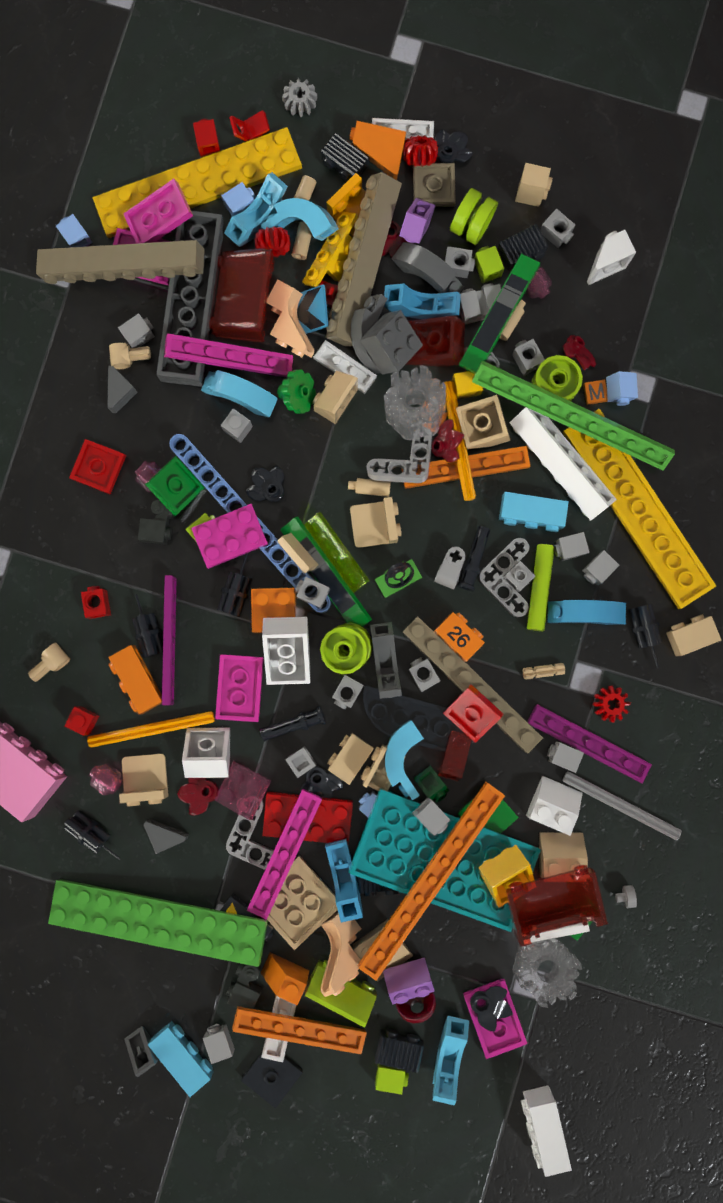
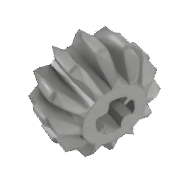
[282,78,317,117]

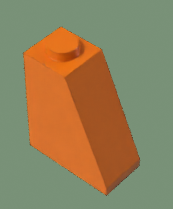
[349,121,406,180]
[261,952,309,1005]

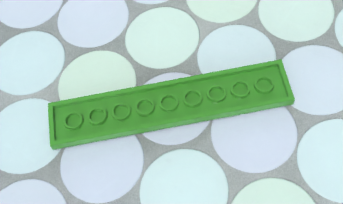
[48,879,268,967]

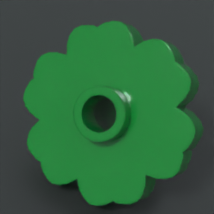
[277,369,316,414]

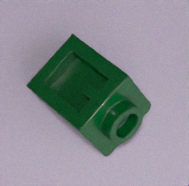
[413,765,450,803]

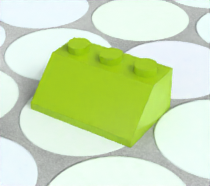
[305,960,377,1028]

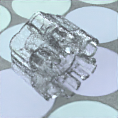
[384,365,446,440]
[513,938,582,1007]

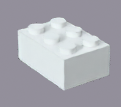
[262,617,310,685]
[521,1085,572,1177]

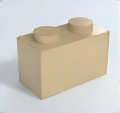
[515,163,553,207]
[666,614,721,656]
[327,733,374,785]

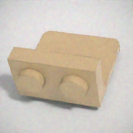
[350,497,401,548]
[361,744,406,791]
[119,754,168,806]

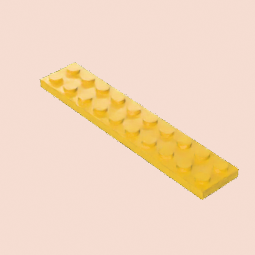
[92,127,302,238]
[563,409,716,609]

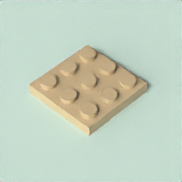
[250,855,338,950]

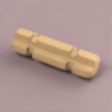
[522,663,565,679]

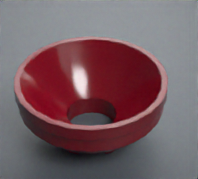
[396,992,436,1023]

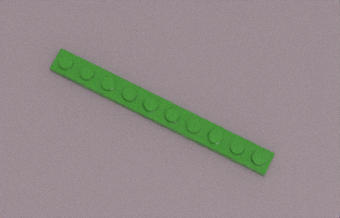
[472,361,675,470]

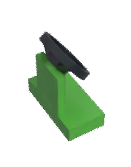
[375,559,422,598]

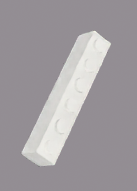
[509,407,617,520]

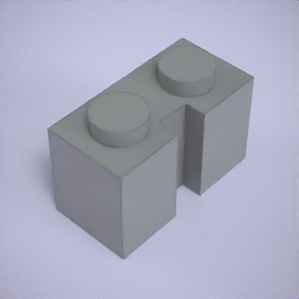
[459,284,501,325]

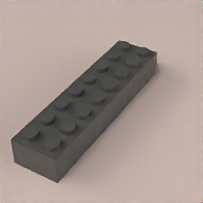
[157,211,225,387]

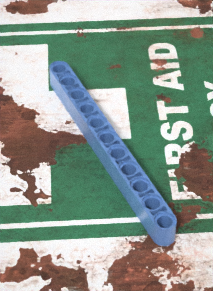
[170,434,331,613]

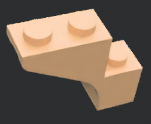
[266,279,314,358]
[320,911,361,997]

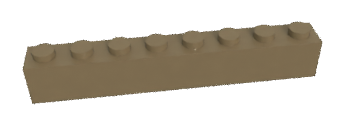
[325,172,402,347]
[36,240,204,284]
[402,616,543,753]

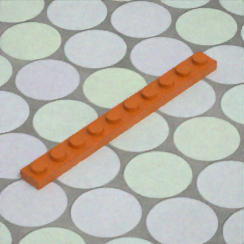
[357,782,505,981]

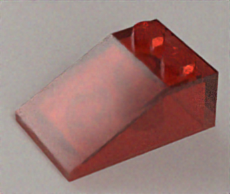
[405,316,465,366]

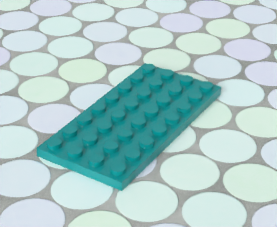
[348,789,541,932]

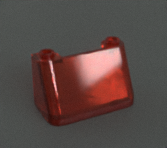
[209,248,275,342]
[506,865,608,947]

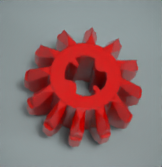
[403,135,438,167]
[254,226,290,258]
[593,686,631,722]

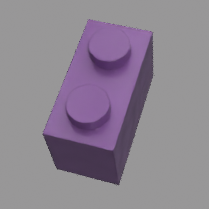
[399,198,435,243]
[383,957,434,1004]

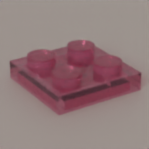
[215,761,271,820]

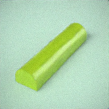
[527,544,554,632]

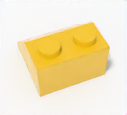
[478,845,536,908]

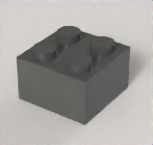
[360,310,423,375]

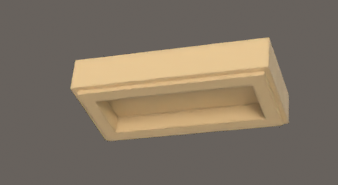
[278,533,318,573]

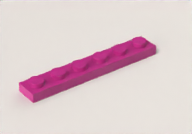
[164,333,293,378]
[247,789,322,920]

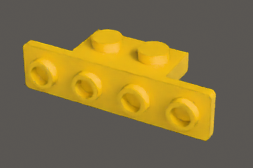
[302,212,358,287]

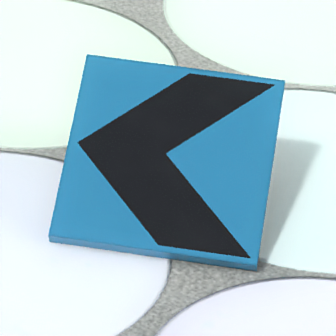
[297,285,329,334]

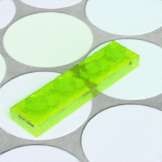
[304,512,370,593]

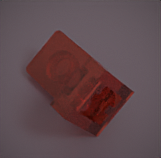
[438,731,471,781]

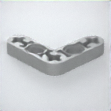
[366,425,432,483]
[478,538,529,618]
[226,795,274,870]

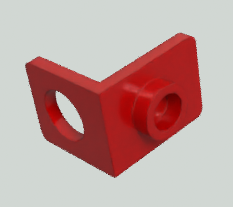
[229,110,270,142]

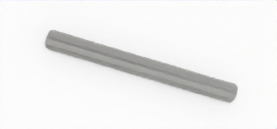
[563,772,682,840]

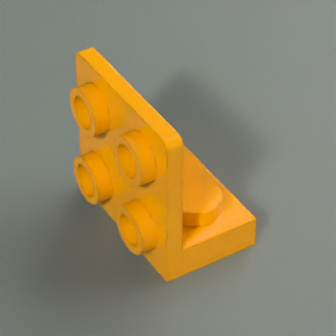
[327,173,366,237]

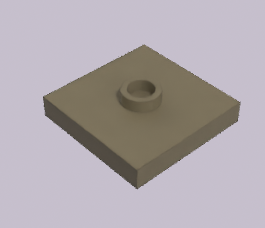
[413,163,456,207]

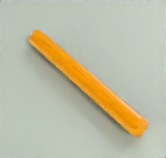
[442,381,476,501]
[87,711,215,748]

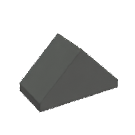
[108,366,138,413]
[144,819,189,854]
[124,1026,159,1077]

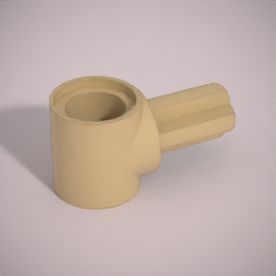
[109,343,151,369]
[28,643,70,682]

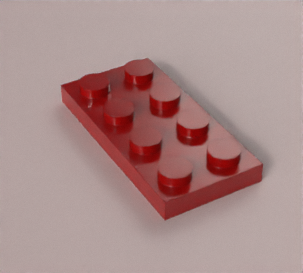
[262,792,353,845]

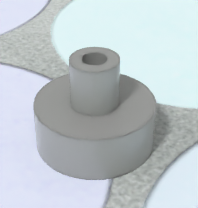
[615,885,637,908]

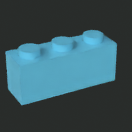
[499,492,569,532]
[148,1021,213,1097]

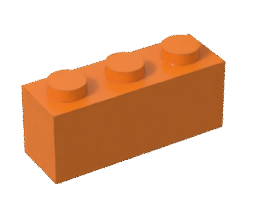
[108,645,162,714]

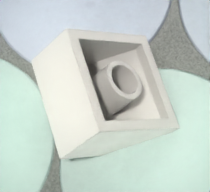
[587,230,636,285]
[182,728,230,778]
[526,776,582,836]

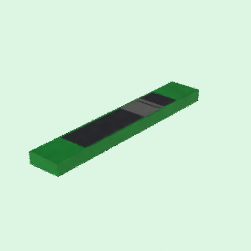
[459,254,540,374]
[280,517,372,627]

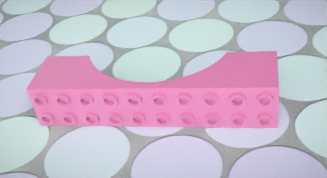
[0,722,67,822]

